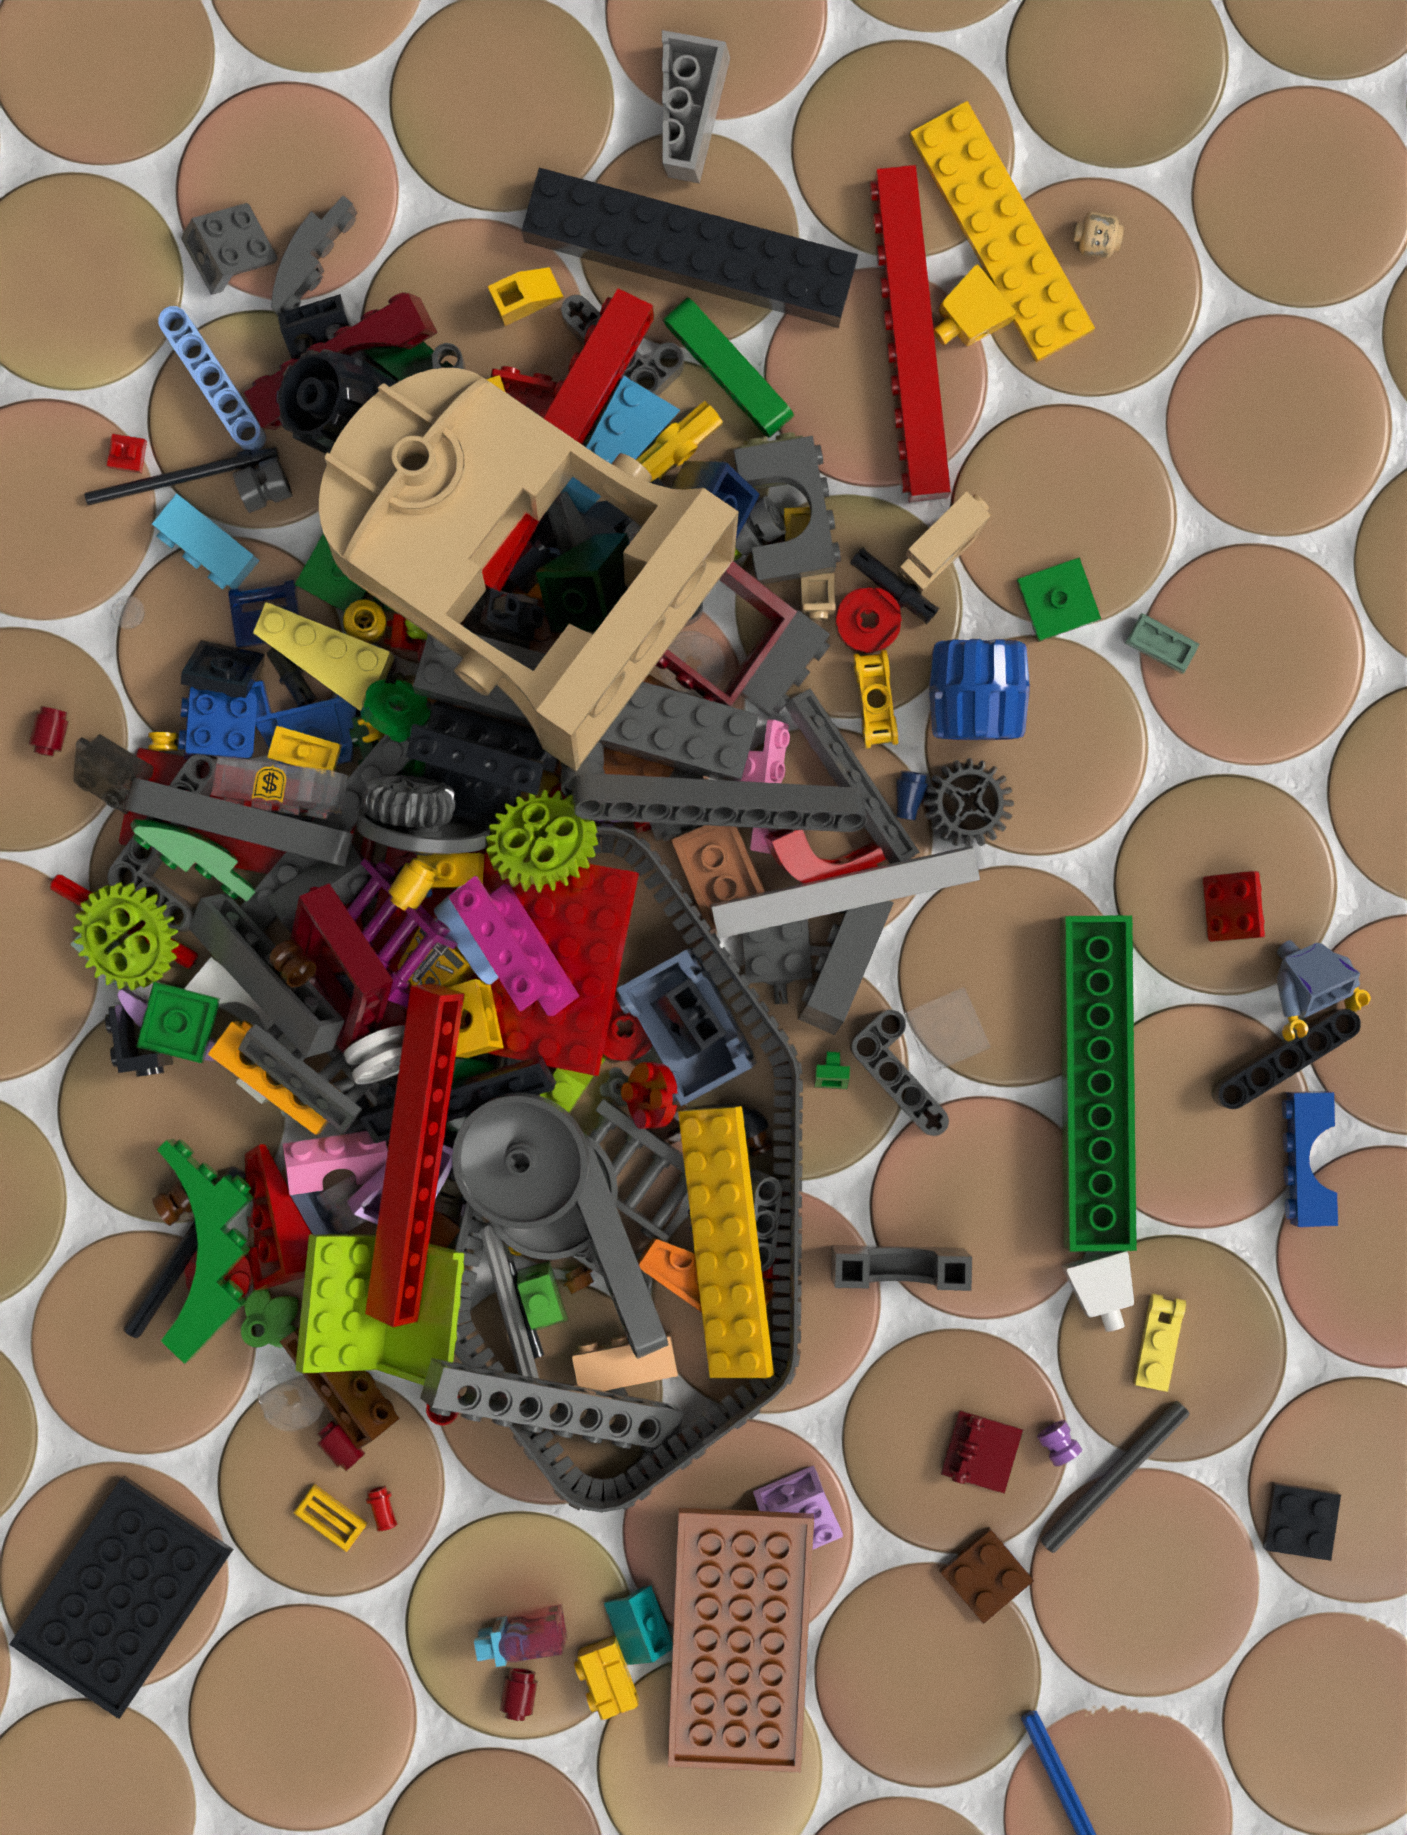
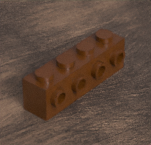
[279,1327,400,1450]

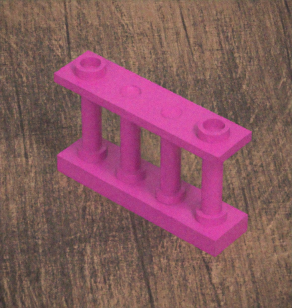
[448,876,579,1016]

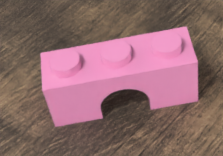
[283,1131,388,1195]

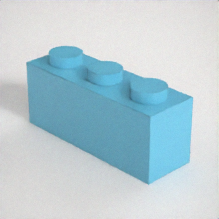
[152,493,260,591]

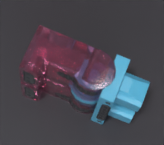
[474,1604,568,1667]

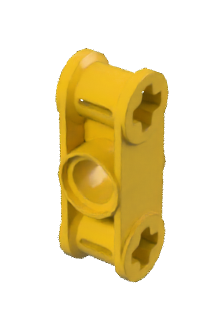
[853,650,898,749]

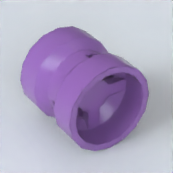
[1037,1420,1083,1466]

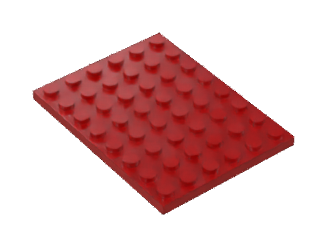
[372,846,639,1076]

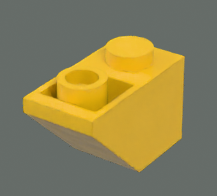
[487,267,564,326]

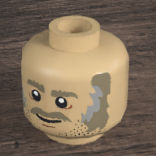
[1073,212,1124,258]

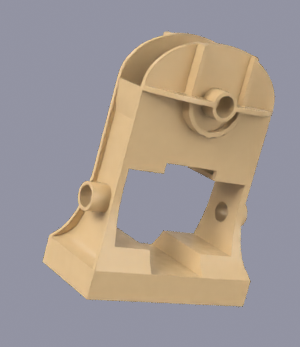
[319,368,738,771]

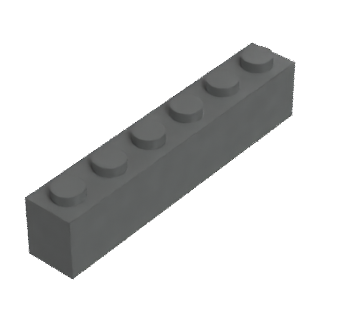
[189,893,345,1058]

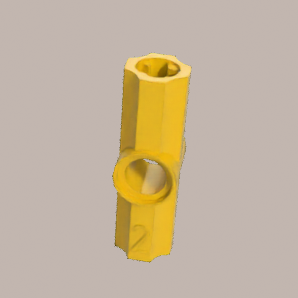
[636,401,723,482]

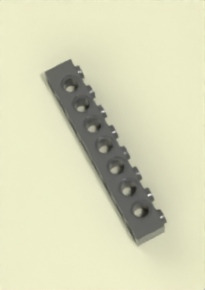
[420,1358,684,1453]

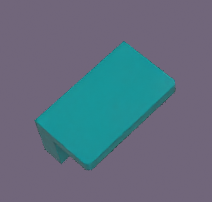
[604,1586,673,1665]

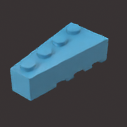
[561,376,680,514]

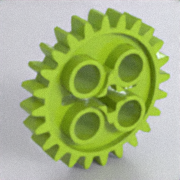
[486,790,598,893]
[73,882,179,990]

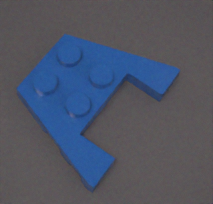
[249,681,357,777]

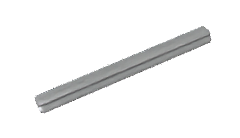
[480,1222,539,1402]

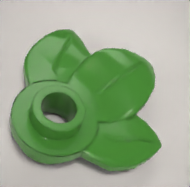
[241,1289,298,1348]

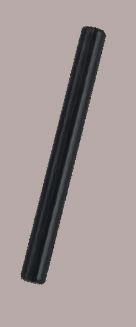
[123,1166,246,1338]

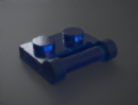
[228,580,300,648]

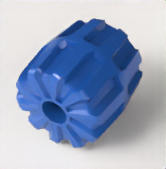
[929,639,1030,740]

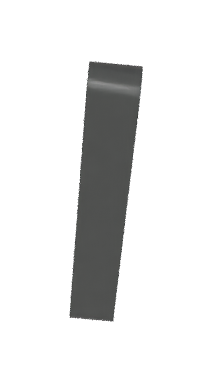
[125,777,353,866]
[575,1132,669,1359]

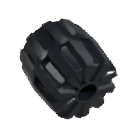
[276,349,396,454]

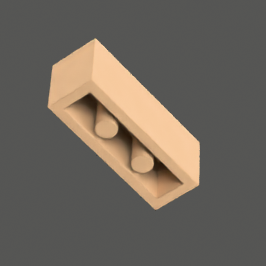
[572,1332,678,1391]

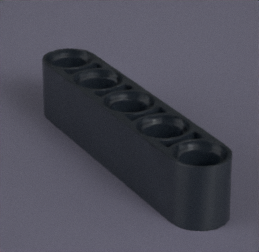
[1212,1009,1361,1109]

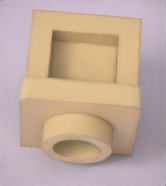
[801,573,836,621]

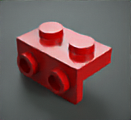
[491,366,557,415]

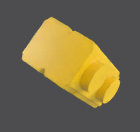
[574,1636,639,1720]

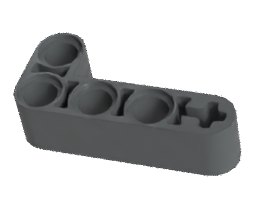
[561,295,684,396]
[850,1009,949,1136]

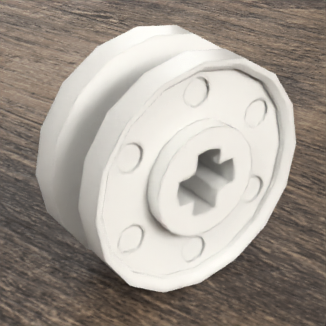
[344,1025,405,1084]

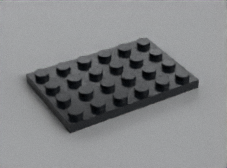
[9,1475,234,1719]

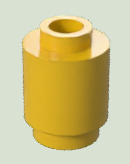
[388,858,437,910]

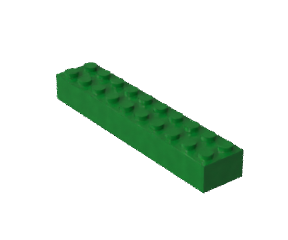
[1060,915,1137,1252]

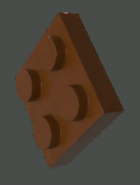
[940,1527,1034,1624]

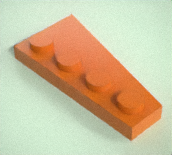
[637,1238,775,1313]

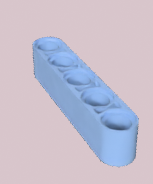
[158,306,266,452]

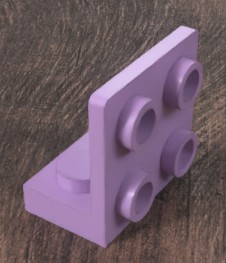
[753,1465,843,1549]

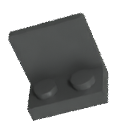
[181,203,278,295]

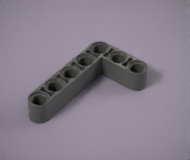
[107,754,224,932]

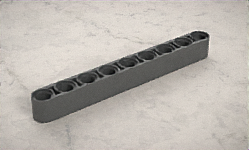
[571,773,867,832]

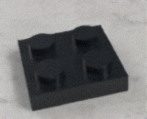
[181,640,265,698]
[1263,1482,1341,1561]

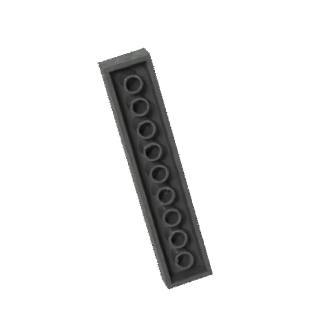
[413,634,759,781]

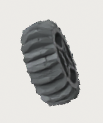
[924,758,1014,847]
[363,774,456,829]

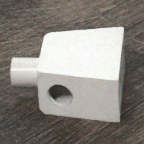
[1062,1251,1134,1332]

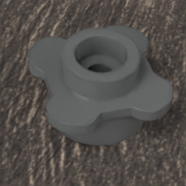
[600,1067,629,1106]

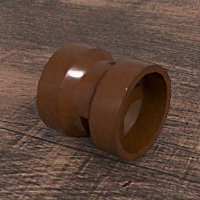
[269,939,316,987]
[152,1181,193,1226]

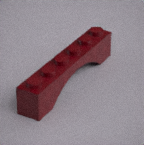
[244,292,438,431]

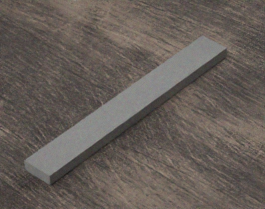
[711,846,980,939]

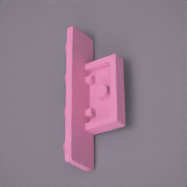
[741,719,790,854]

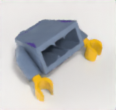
[1277,940,1371,1041]

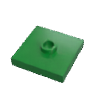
[295,533,368,613]
[1016,557,1101,642]
[136,982,220,1063]

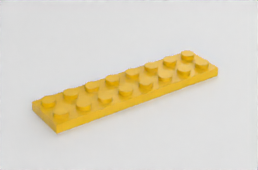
[909,101,1095,363]
[678,1106,774,1378]

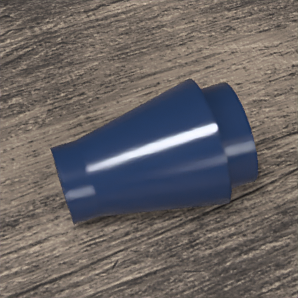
[896,770,929,820]

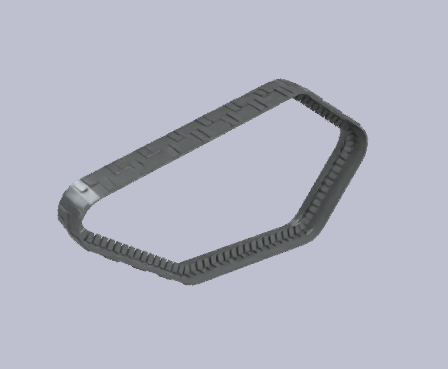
[454,823,803,1513]

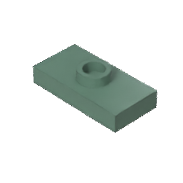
[1125,613,1200,674]

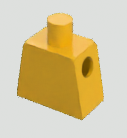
[934,264,1017,346]

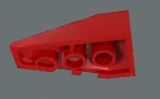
[245,1144,312,1291]

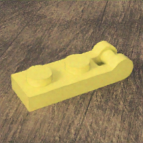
[1133,1294,1186,1392]

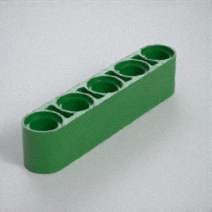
[662,297,794,438]

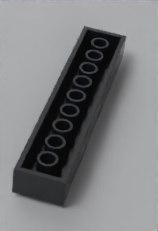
[521,167,858,328]

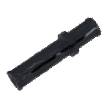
[850,547,940,625]

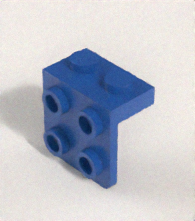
[178,687,257,760]

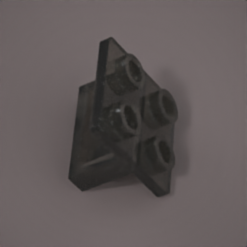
[73,734,154,814]

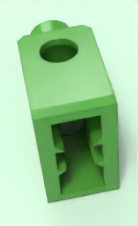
[517,1260,569,1331]

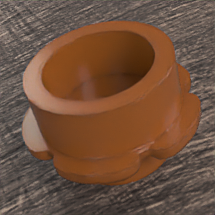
[563,1266,594,1295]

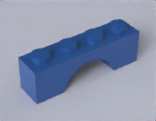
[1282,1091,1338,1227]

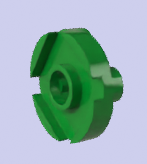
[361,679,430,742]

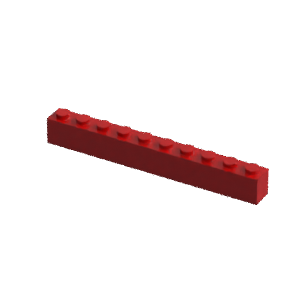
[869,165,951,502]
[482,288,654,592]
[365,983,464,1327]

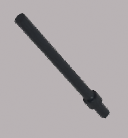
[85,447,280,505]

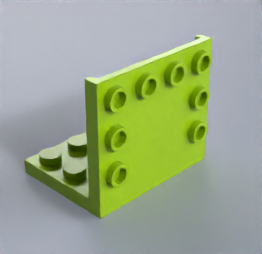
[295,1234,464,1386]

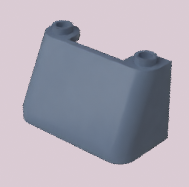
[616,947,757,1106]

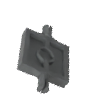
[742,919,812,1004]

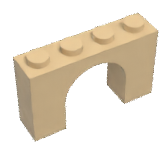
[898,491,991,594]

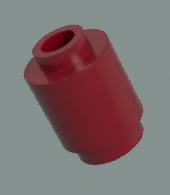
[28,706,69,757]
[317,1421,365,1471]
[500,1668,538,1721]

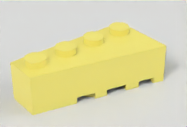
[253,602,395,712]

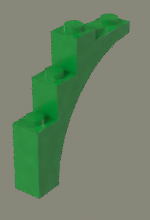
[157,1138,254,1364]

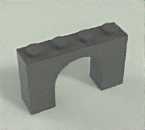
[734,436,841,585]
[831,1245,972,1291]

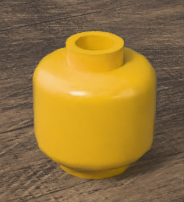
[343,599,386,644]

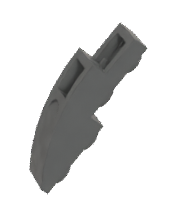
[271,195,357,317]

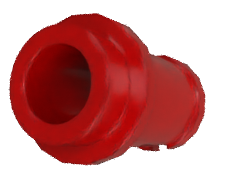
[365,1486,398,1532]

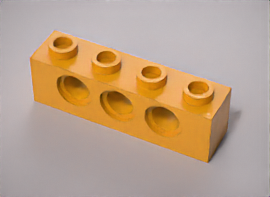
[208,1020,341,1135]

